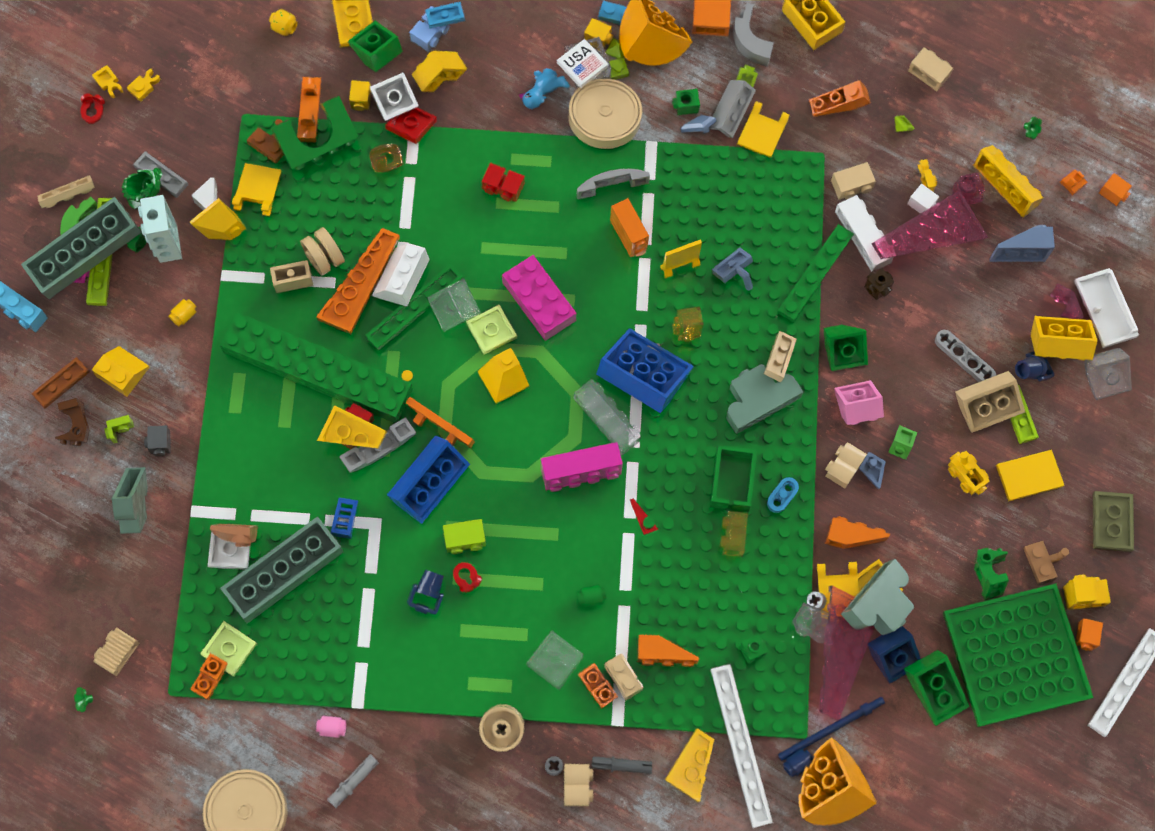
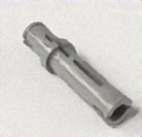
[327,754,379,808]

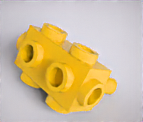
[948,451,990,496]

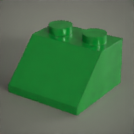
[348,20,403,72]

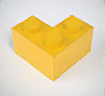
[412,51,467,92]
[1063,575,1111,610]

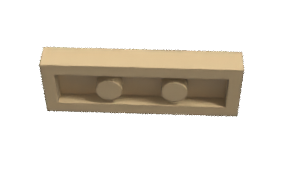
[38,175,95,208]
[764,331,797,382]

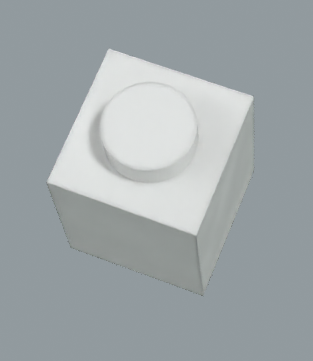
[908,184,939,217]

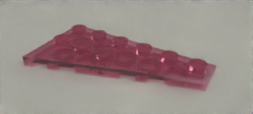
[871,190,988,260]
[819,586,875,720]

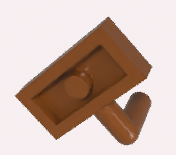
[247,119,284,163]

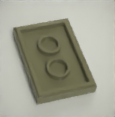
[1093,491,1134,552]

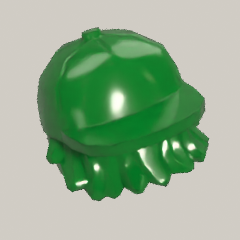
[122,168,163,210]

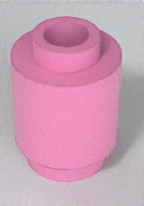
[316,716,346,738]

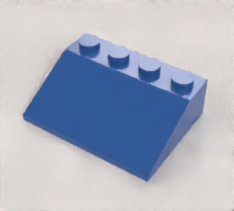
[596,328,694,413]

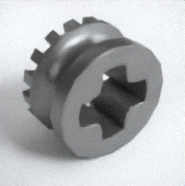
[807,591,827,610]
[545,756,563,776]

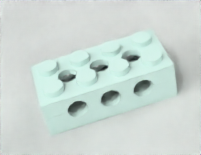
[138,195,182,263]

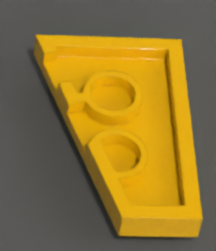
[317,405,387,449]
[665,728,714,802]

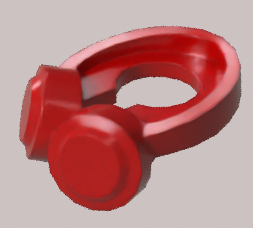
[80,93,105,124]
[453,562,482,592]

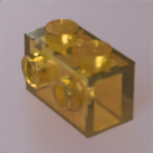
[672,307,703,342]
[720,511,748,557]

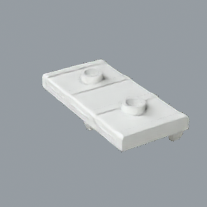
[1074,268,1139,348]

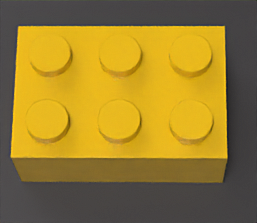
[782,0,845,50]
[1031,316,1097,360]

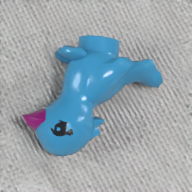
[519,69,570,109]

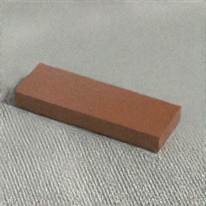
[31,357,90,409]

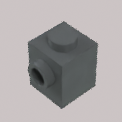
[144,425,171,456]

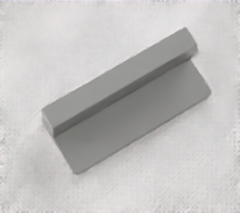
[709,80,756,138]

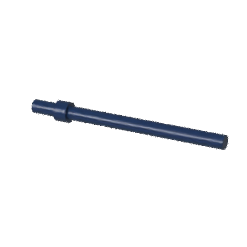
[778,697,885,761]

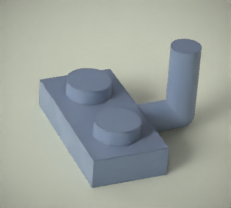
[712,248,753,290]

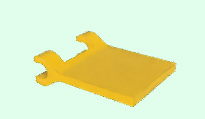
[737,101,790,158]
[232,163,282,216]
[660,239,702,278]
[817,562,859,618]

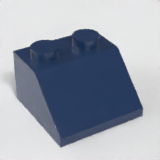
[867,626,921,684]

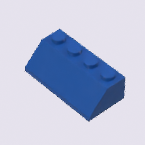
[387,436,470,524]

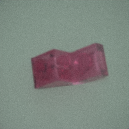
[1050,283,1083,319]

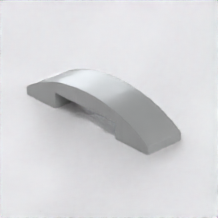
[577,169,650,199]
[340,417,416,473]

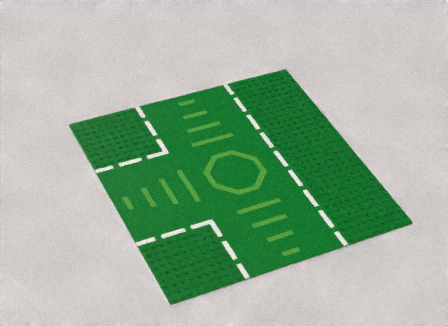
[168,114,825,739]

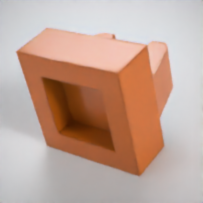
[1060,169,1088,196]

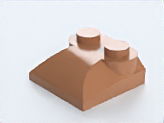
[210,524,258,547]

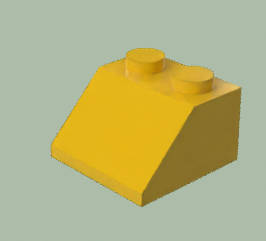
[92,346,150,397]

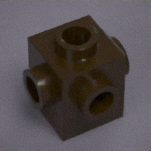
[864,268,894,300]

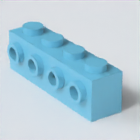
[0,281,48,332]

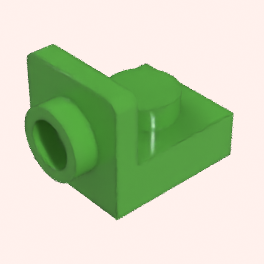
[889,425,917,459]

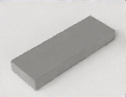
[133,151,189,198]

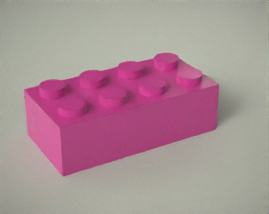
[502,255,577,341]
[541,442,623,492]

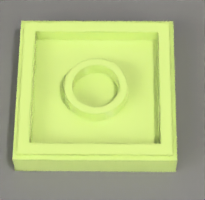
[466,305,517,355]
[200,621,257,677]

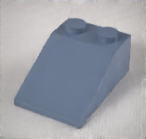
[990,225,1055,262]

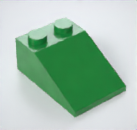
[904,650,970,726]

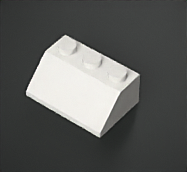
[372,243,429,306]

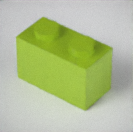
[443,519,486,554]

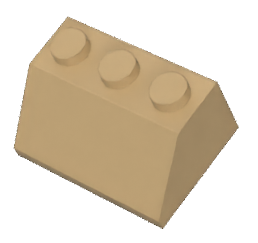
[955,371,1025,433]

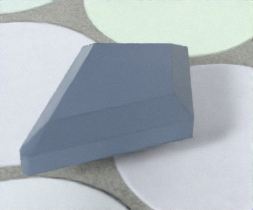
[680,115,716,133]
[859,452,886,489]

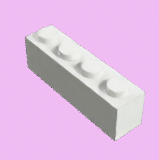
[835,195,894,272]

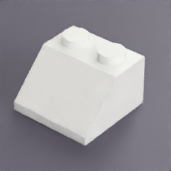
[370,72,419,121]

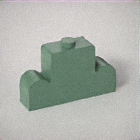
[726,364,803,434]
[112,467,148,534]
[841,559,914,635]

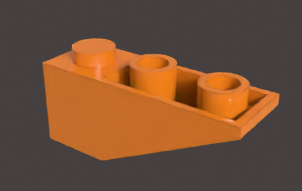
[809,80,870,117]
[825,516,890,549]
[638,635,699,667]

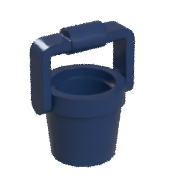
[1015,351,1054,382]
[407,570,444,614]

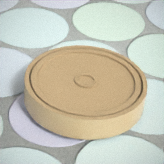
[568,78,642,149]
[203,769,287,831]

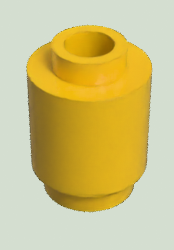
[168,299,196,327]

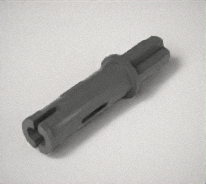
[591,756,652,774]

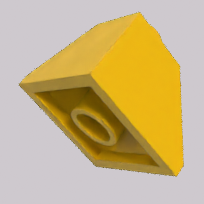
[190,198,246,240]
[478,348,529,404]

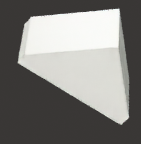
[191,178,217,210]

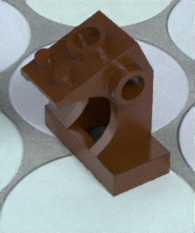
[55,398,90,446]

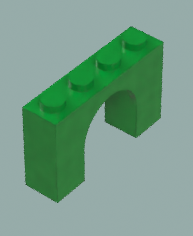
[271,96,359,170]

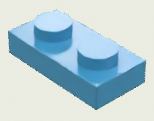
[598,1,627,25]
[425,2,465,29]

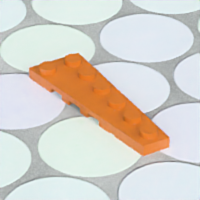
[316,228,400,334]

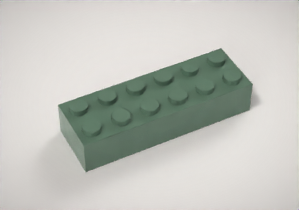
[21,197,142,299]
[220,516,343,624]

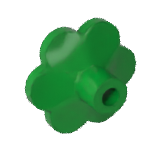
[1024,117,1042,139]
[74,687,93,712]

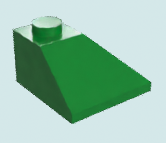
[823,325,868,371]

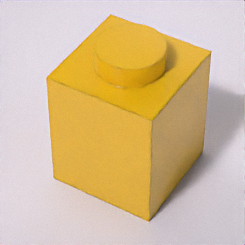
[584,18,613,50]
[349,80,371,111]

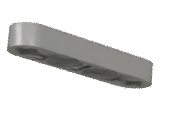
[935,330,996,382]

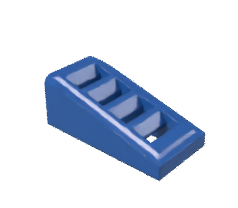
[331,498,358,539]

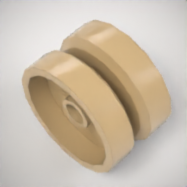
[300,227,345,276]
[479,704,524,751]

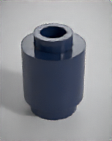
[782,749,813,778]

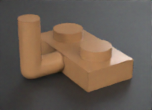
[1023,541,1069,584]

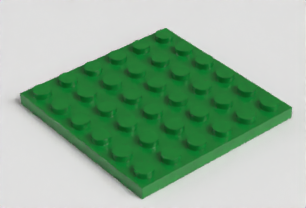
[943,584,1094,727]

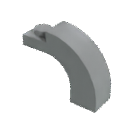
[733,3,774,67]

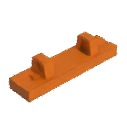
[297,77,321,142]
[406,397,475,448]

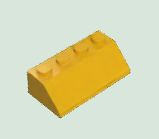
[973,145,1044,218]

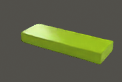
[1010,385,1039,444]

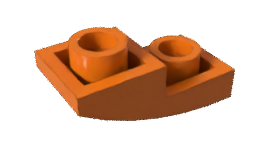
[190,653,228,700]
[577,663,618,708]

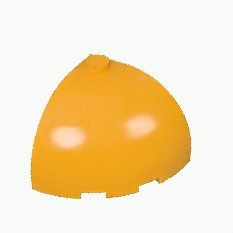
[619,0,692,66]
[799,737,877,825]

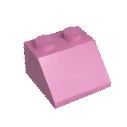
[834,380,884,425]

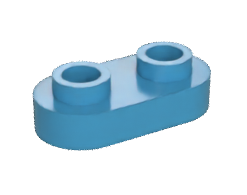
[767,477,799,513]

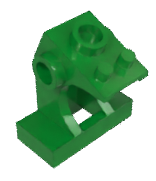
[974,548,1009,601]

